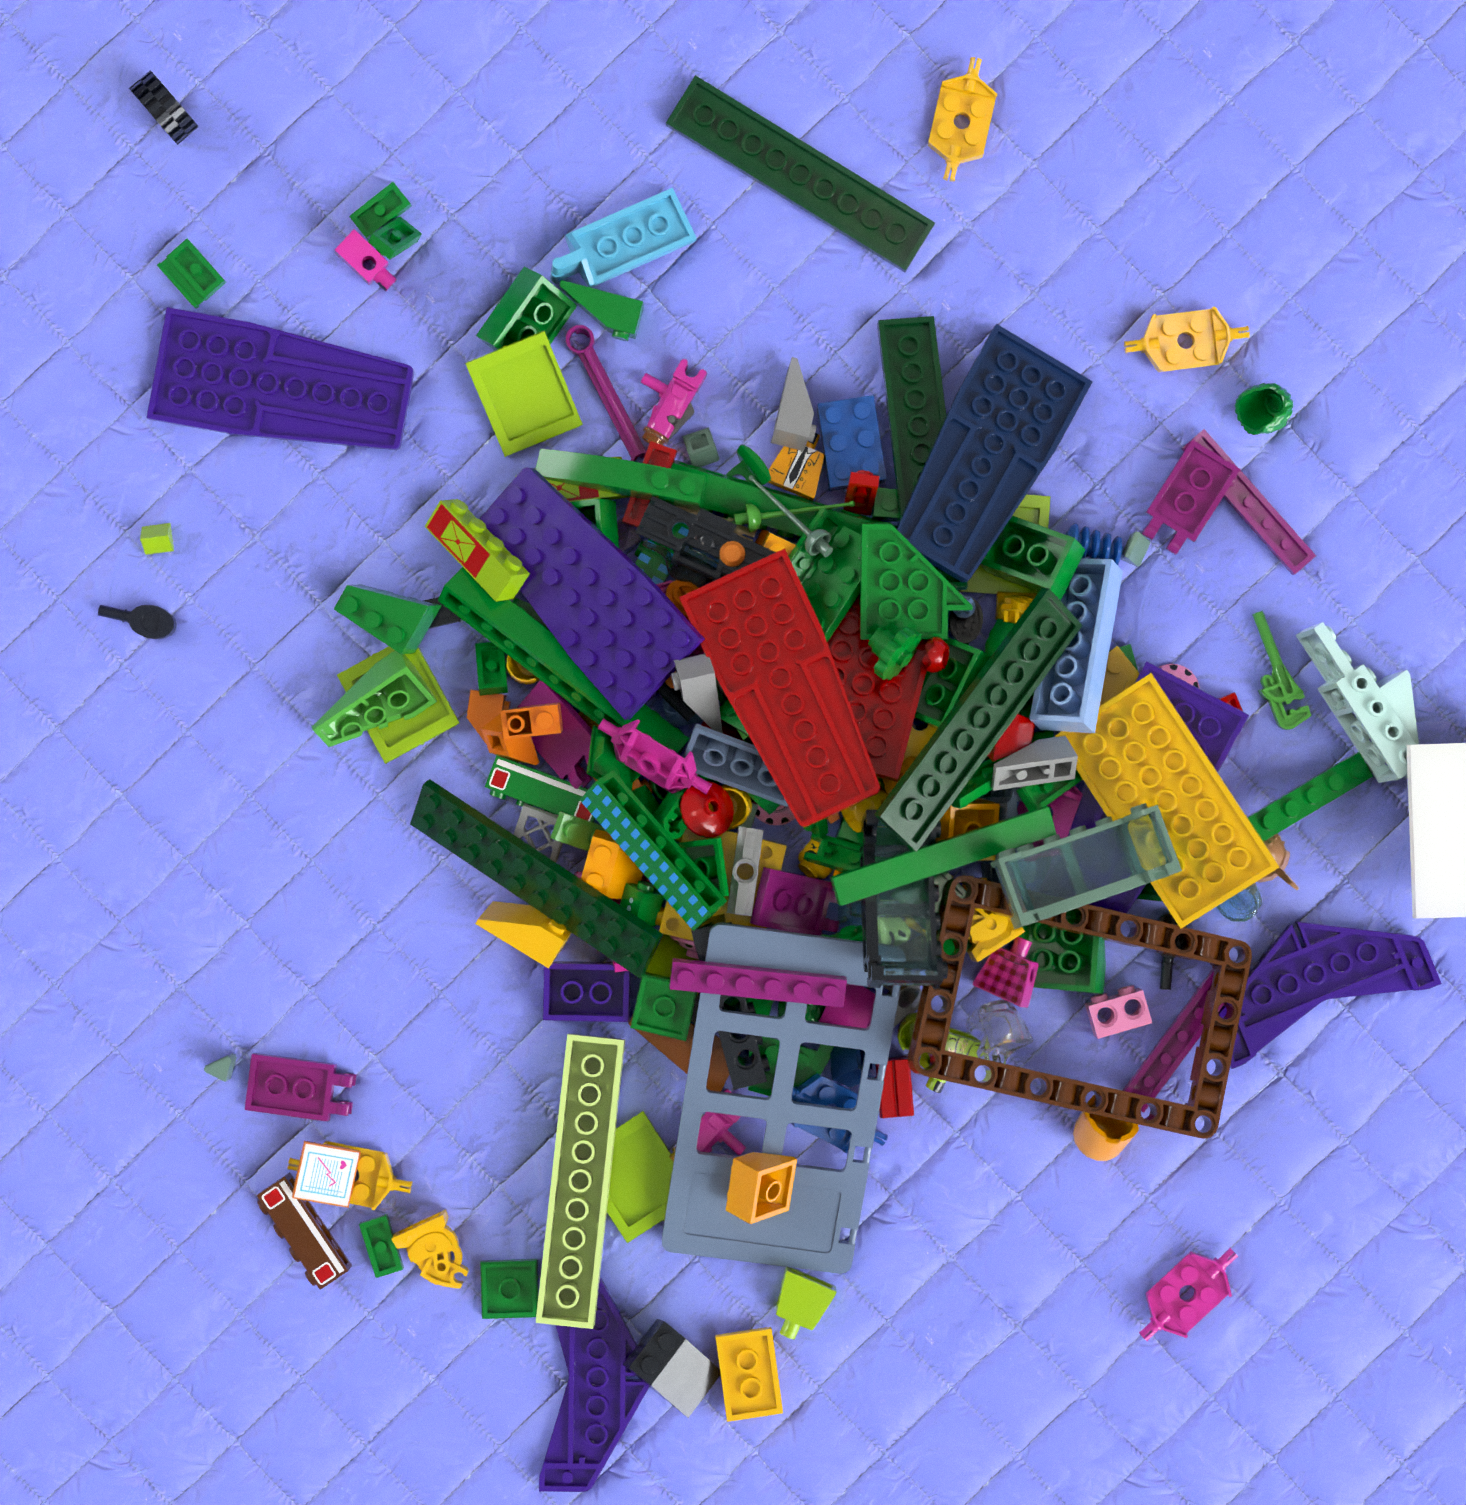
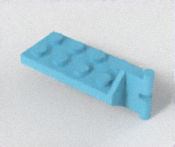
[550,188,697,288]

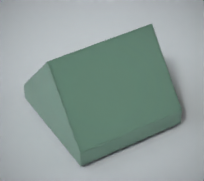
[204,1053,237,1082]

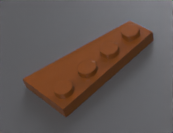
[628,1015,740,1092]

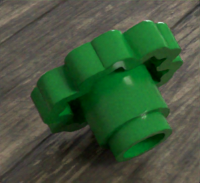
[868,627,922,681]

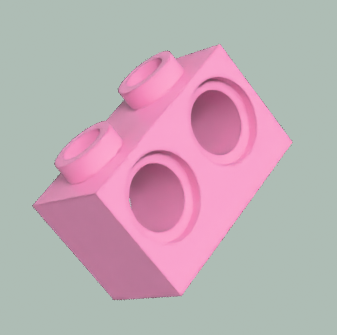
[1085,985,1152,1039]

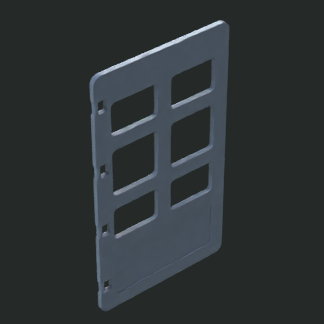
[662,923,905,1274]

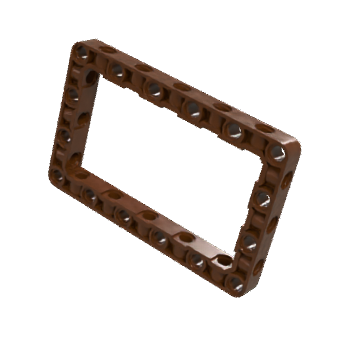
[908,876,1252,1139]

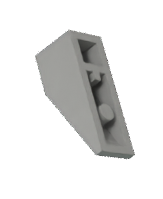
[771,357,817,451]
[671,654,723,733]
[991,736,1078,791]

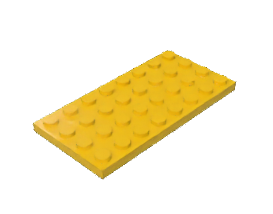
[1055,673,1280,929]

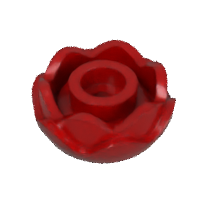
[923,637,949,673]

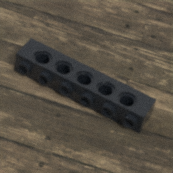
[691,914,771,1090]

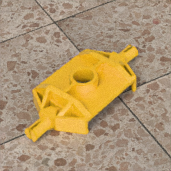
[928,57,997,182]
[1124,306,1250,372]
[287,1141,413,1210]

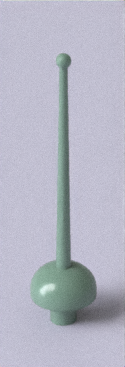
[749,475,833,557]

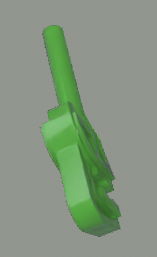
[1252,610,1312,730]

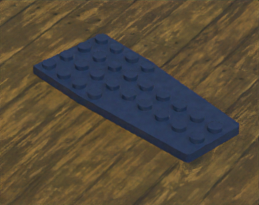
[896,324,1093,582]

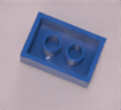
[816,395,887,492]

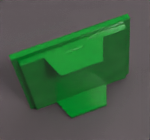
[587,725,640,791]

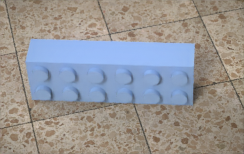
[1029,558,1123,733]

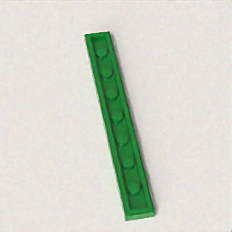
[830,806,1057,906]

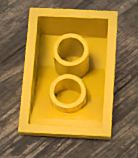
[475,901,572,969]

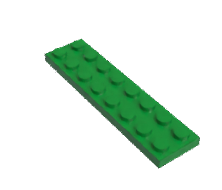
[719,526,861,736]

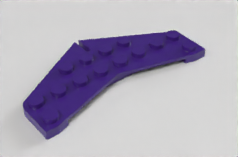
[1218,921,1442,1069]
[539,1276,649,1492]

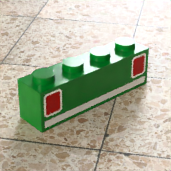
[485,755,595,822]

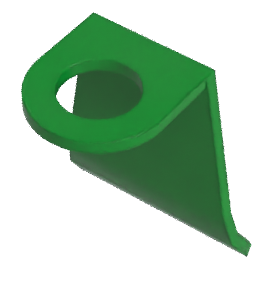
[726,444,771,485]

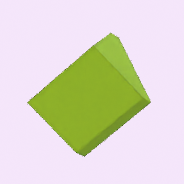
[140,523,174,555]

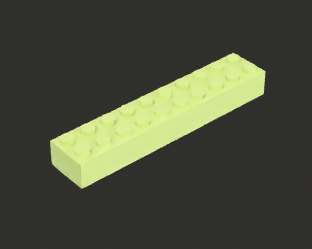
[536,1034,625,1329]

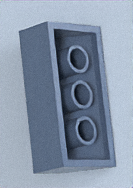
[683,724,788,807]

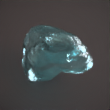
[1217,883,1262,922]

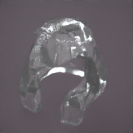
[966,999,1033,1064]

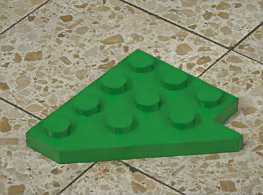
[860,522,973,640]

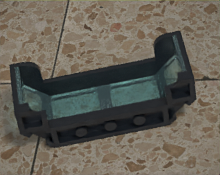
[859,810,948,988]

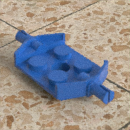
[791,1073,888,1154]

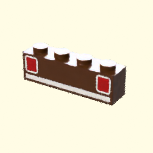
[257,1172,353,1290]

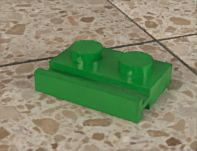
[157,238,227,309]

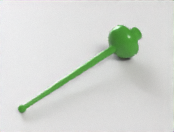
[734,501,855,532]

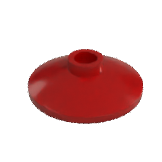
[680,781,734,838]

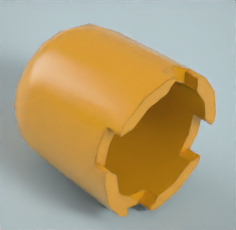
[1073,1094,1139,1161]

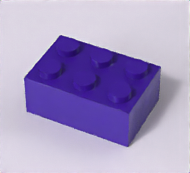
[543,961,631,1022]

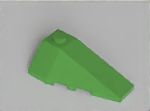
[312,651,437,747]

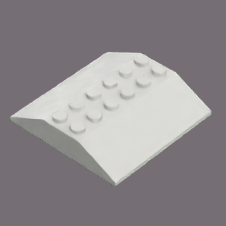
[1406,743,1466,919]

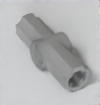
[727,826,764,916]

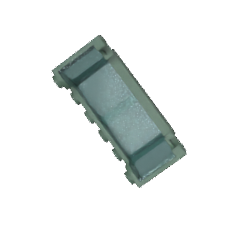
[991,803,1182,929]

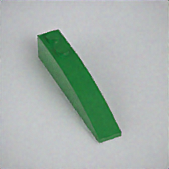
[535,448,707,511]

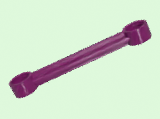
[566,325,646,461]

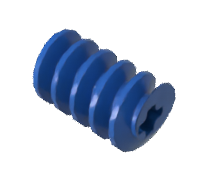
[1065,523,1123,565]

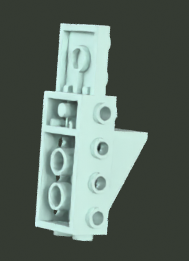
[1296,622,1419,783]

